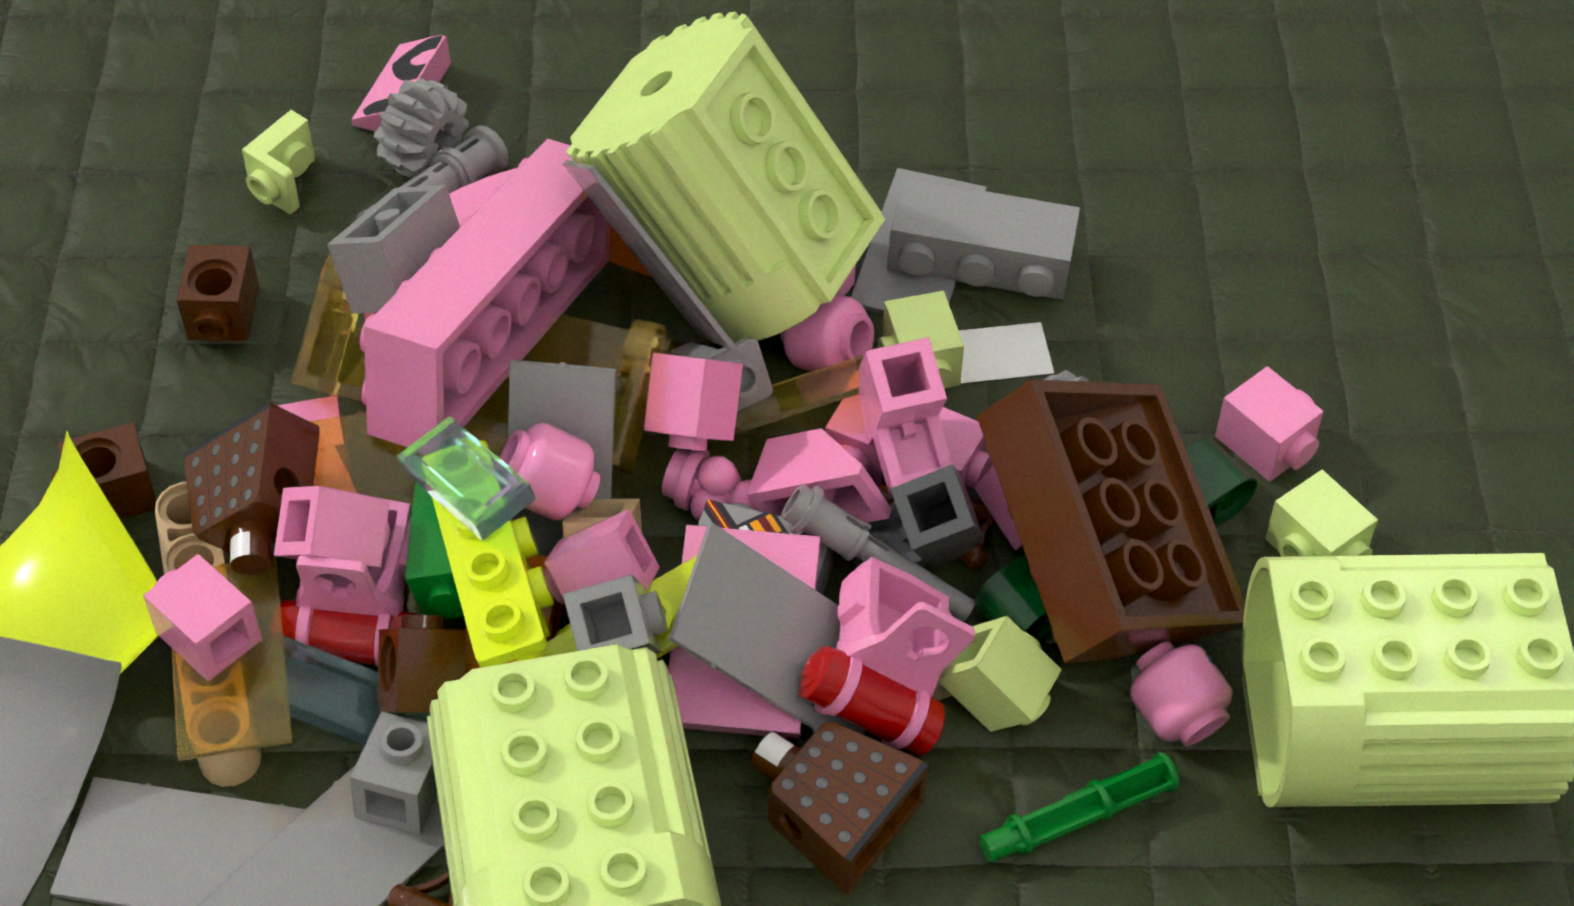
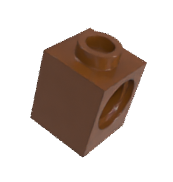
[177,245,259,342]
[51,422,157,519]
[377,615,466,713]

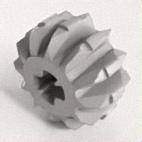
[374,78,469,179]

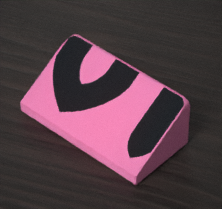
[351,35,451,132]

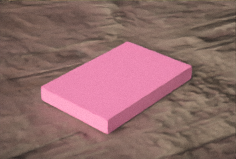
[668,525,821,739]

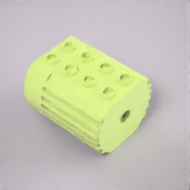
[566,12,885,343]
[1241,553,1574,807]
[427,644,721,906]

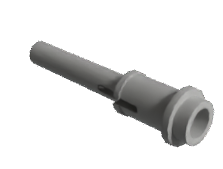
[781,484,975,622]

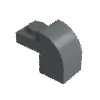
[853,464,983,569]

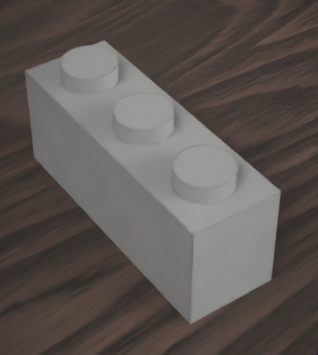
[887,177,1080,300]

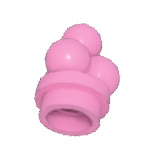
[661,448,757,522]

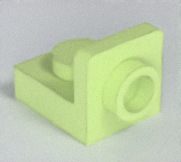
[242,110,315,215]

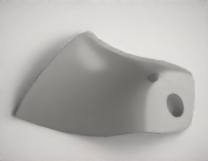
[0,637,122,906]

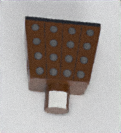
[184,402,320,575]
[751,722,928,895]

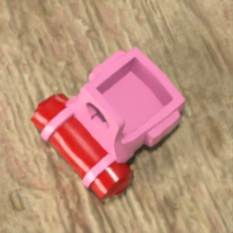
[270,500,419,668]
[798,557,975,756]

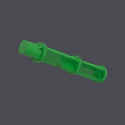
[979,752,1180,862]

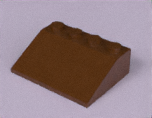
[976,379,1245,663]

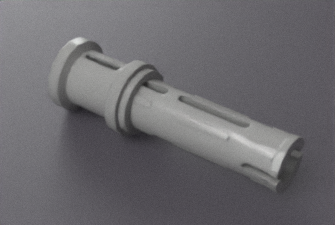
[356,125,509,220]

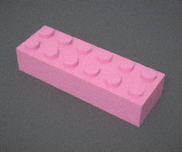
[360,139,611,456]

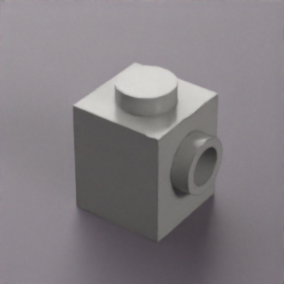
[563,574,668,654]
[350,711,437,835]

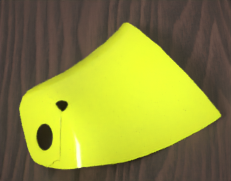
[0,431,158,674]

